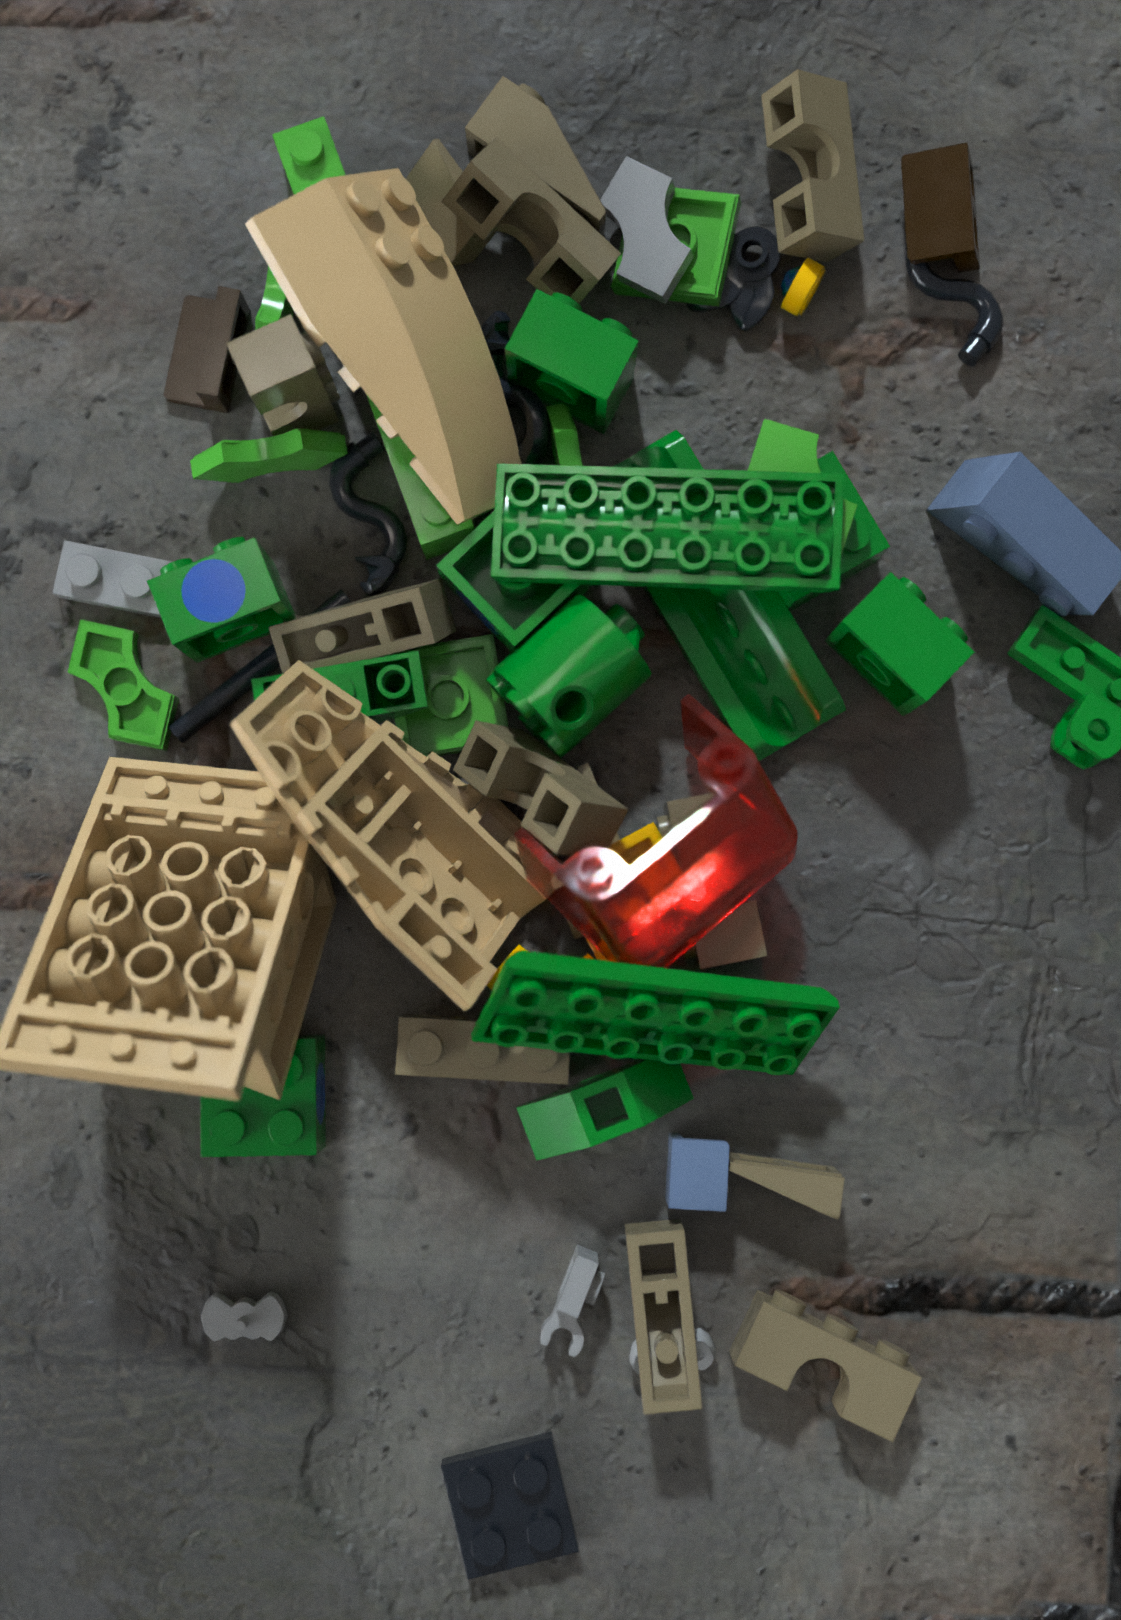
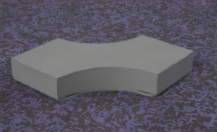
[600,156,694,304]

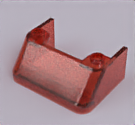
[514,694,798,968]

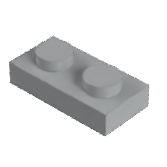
[52,540,171,618]

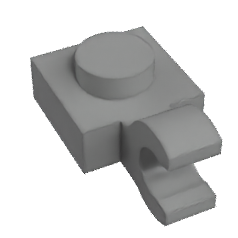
[540,1245,605,1357]

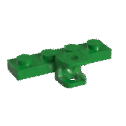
[1007,605,1121,770]

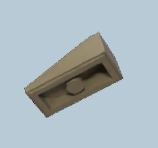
[406,139,497,266]
[728,1152,845,1219]

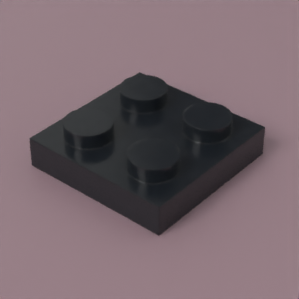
[441,1431,579,1580]

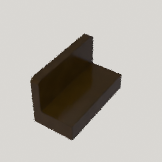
[901,142,980,273]
[164,286,250,413]

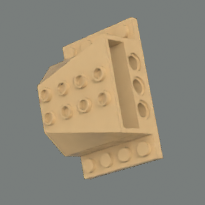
[0,757,336,1100]

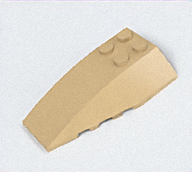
[245,168,521,525]
[230,660,568,1012]

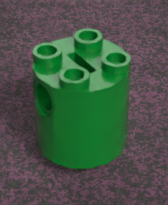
[486,593,652,759]

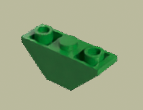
[251,651,429,724]
[516,1059,694,1161]

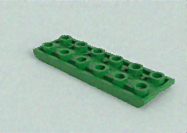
[612,429,846,766]
[491,463,844,593]
[471,950,840,1075]

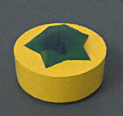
[781,257,826,317]

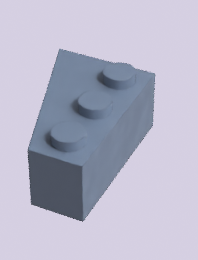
[926,452,1121,616]

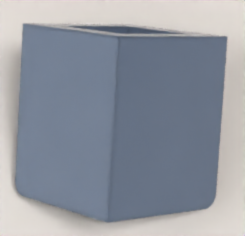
[665,1133,729,1212]

